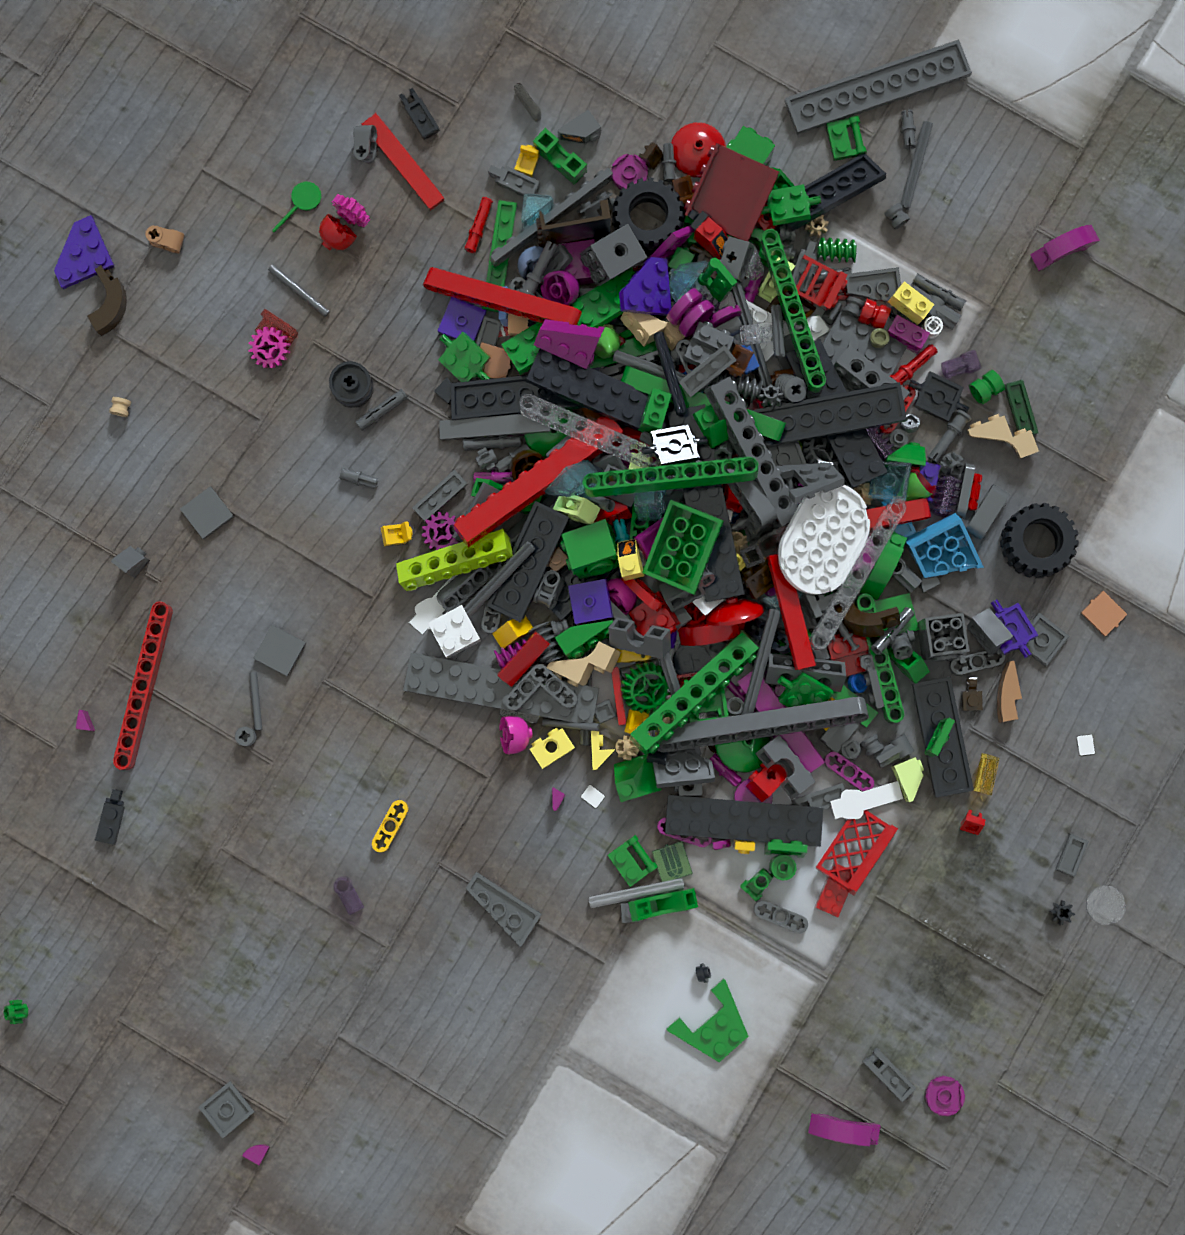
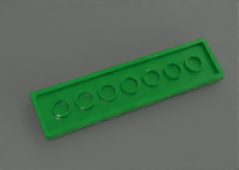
[501,267,635,375]

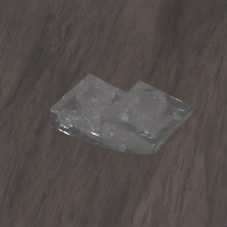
[739,322,773,346]

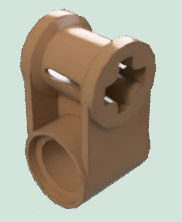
[146,226,185,253]

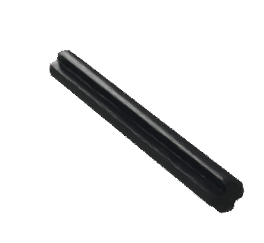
[654,331,687,416]

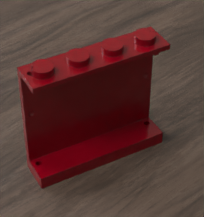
[684,143,780,242]

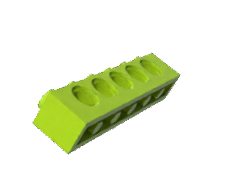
[396,529,513,591]

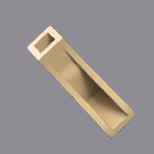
[620,312,692,351]
[967,414,1039,459]
[547,642,621,687]

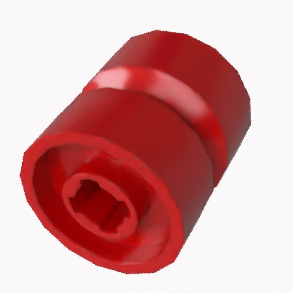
[858,298,891,329]

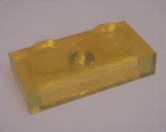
[974,753,1000,796]

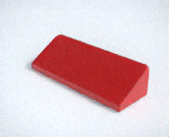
[497,631,550,687]

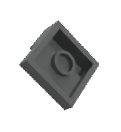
[683,321,734,366]

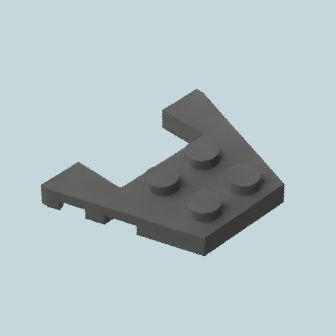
[776,462,844,504]

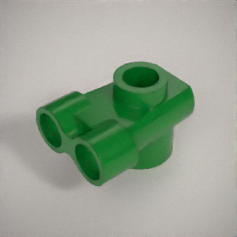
[740,868,774,902]

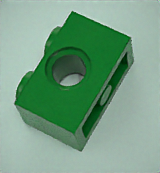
[638,388,671,433]

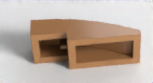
[997,661,1022,723]

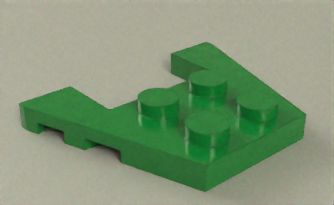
[666,978,749,1062]

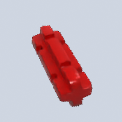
[967,473,982,511]

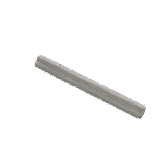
[589,878,684,908]

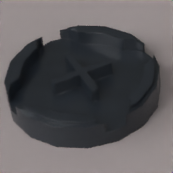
[673,645,711,681]

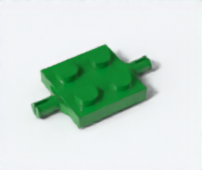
[761,184,821,226]
[438,332,491,382]
[777,672,834,707]

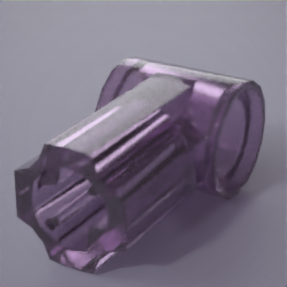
[941,350,982,379]
[334,876,364,915]

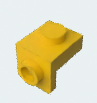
[514,145,539,177]
[381,521,413,546]
[624,709,650,735]
[733,840,755,854]

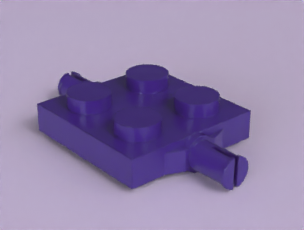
[991,599,1038,658]

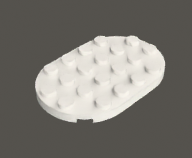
[778,485,870,594]

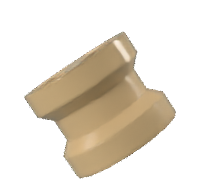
[109,397,131,417]

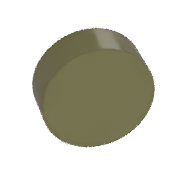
[869,328,890,348]

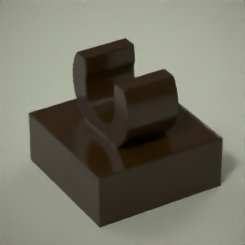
[639,142,663,170]

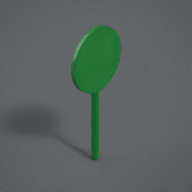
[272,182,321,233]

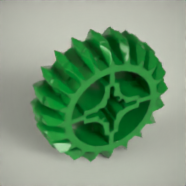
[621,662,671,714]

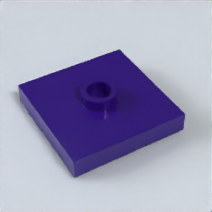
[438,297,487,342]
[568,579,613,624]

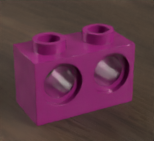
[887,315,930,355]

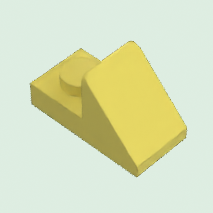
[591,731,615,770]

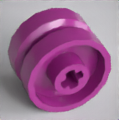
[666,288,715,338]

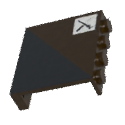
[536,200,611,250]

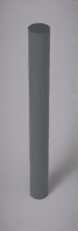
[268,264,330,317]

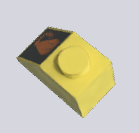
[617,539,644,580]

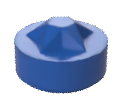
[848,674,867,693]

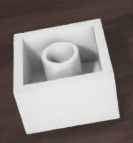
[428,605,481,659]

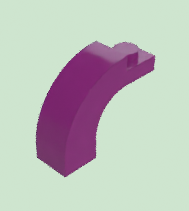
[1030,225,1100,271]
[808,1113,881,1146]

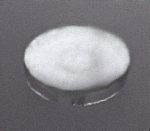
[1086,886,1126,925]

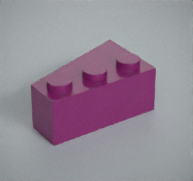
[534,319,605,369]

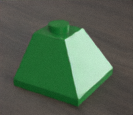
[883,442,926,471]
[614,755,662,802]

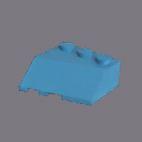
[905,513,984,578]

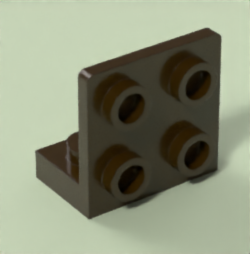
[740,554,774,599]

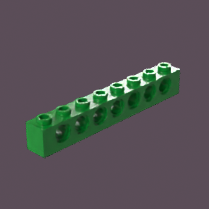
[630,632,759,756]

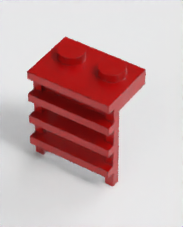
[796,255,848,310]

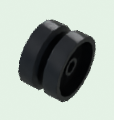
[329,361,374,408]

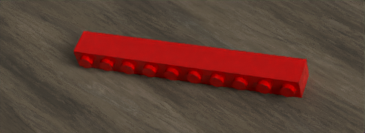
[453,416,623,548]

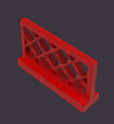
[815,810,898,896]

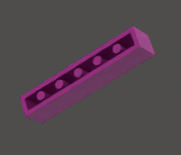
[737,670,825,773]

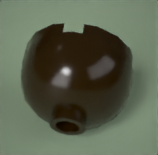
[510,449,545,481]

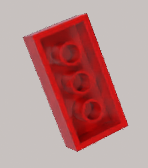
[815,862,855,917]

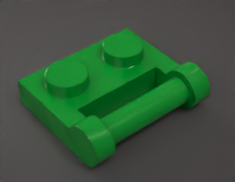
[826,116,867,161]
[698,258,737,303]
[608,835,658,887]
[764,839,807,858]

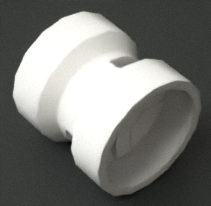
[921,316,943,340]

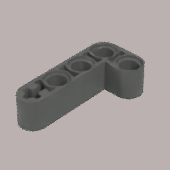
[725,456,777,536]

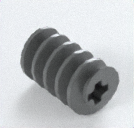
[723,370,763,403]
[774,373,806,402]
[528,622,563,664]

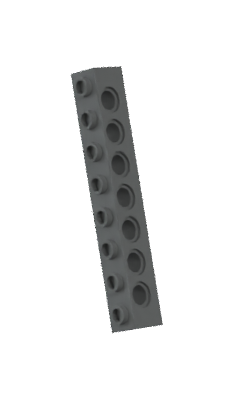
[704,377,798,528]

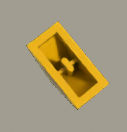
[492,615,533,649]

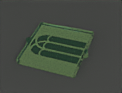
[652,841,693,882]

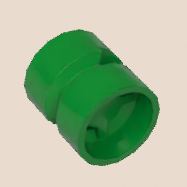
[969,370,1005,405]
[769,854,797,880]

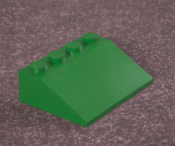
[642,500,723,595]

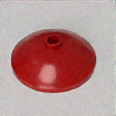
[671,122,726,178]
[706,596,764,626]

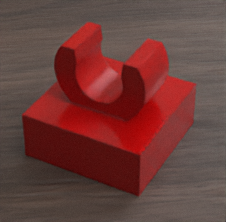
[960,810,986,835]

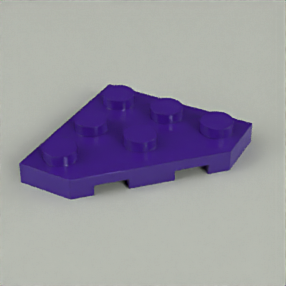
[54,215,115,289]
[619,257,671,316]

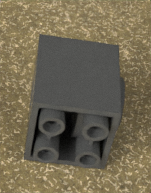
[580,224,647,286]
[917,613,969,662]

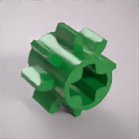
[3,1000,28,1025]

